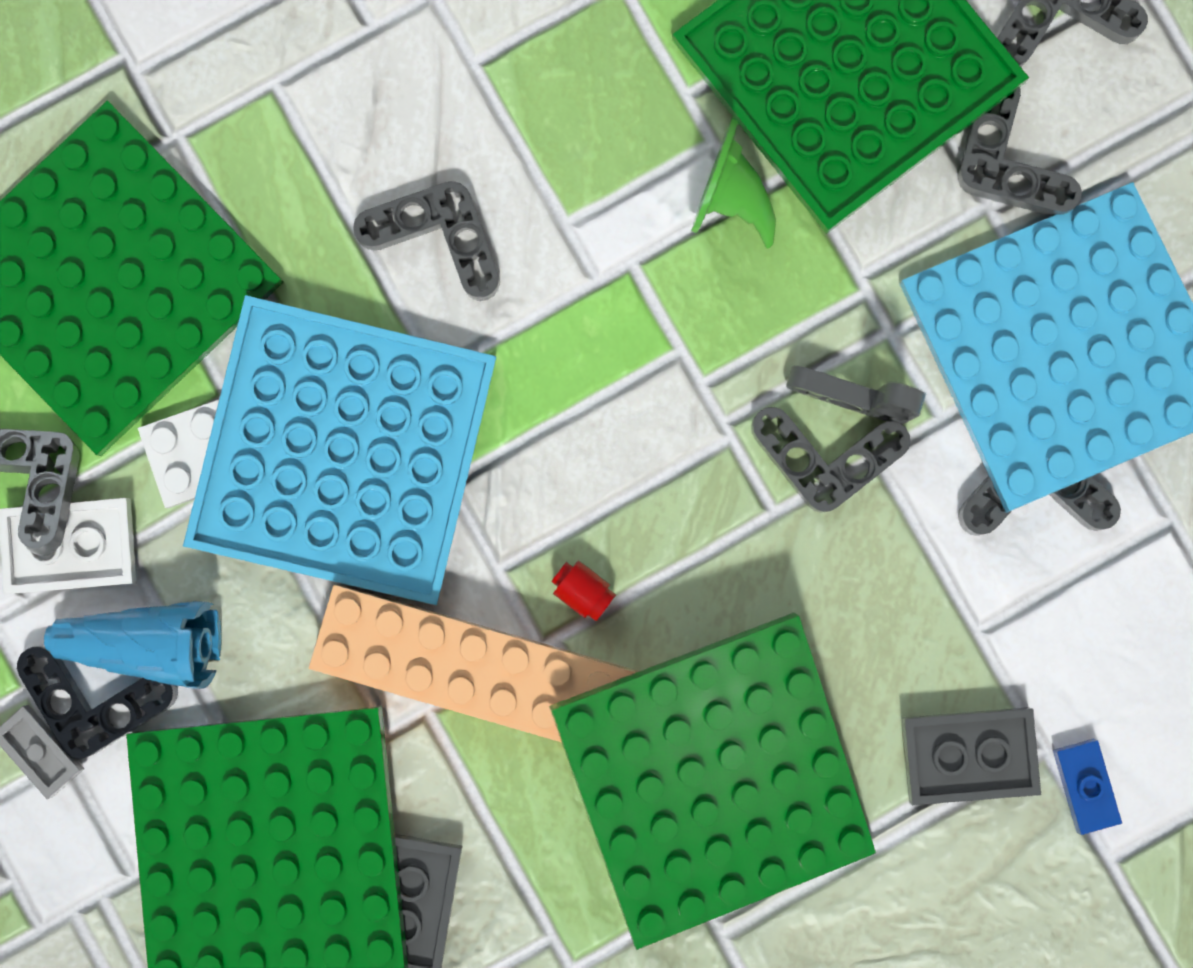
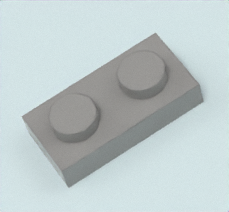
[0,705,85,800]

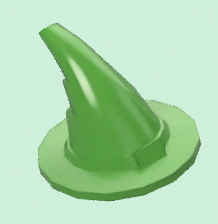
[691,118,776,249]

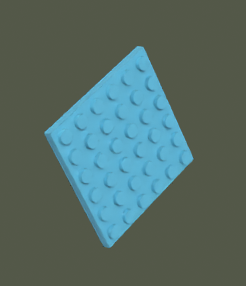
[900,182,1193,513]
[183,295,496,605]

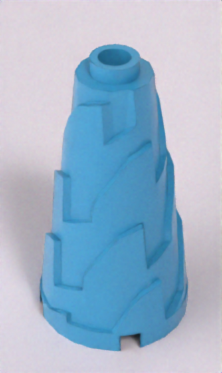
[44,601,221,689]

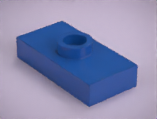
[1052,739,1123,835]

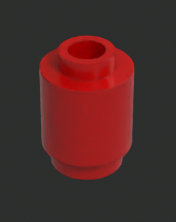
[551,560,617,621]

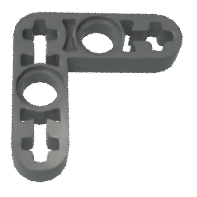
[997,0,1148,67]
[958,88,1082,216]
[353,181,500,301]
[786,365,926,424]
[751,407,911,513]
[0,429,79,556]
[958,475,1121,536]

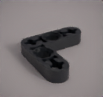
[17,646,178,759]

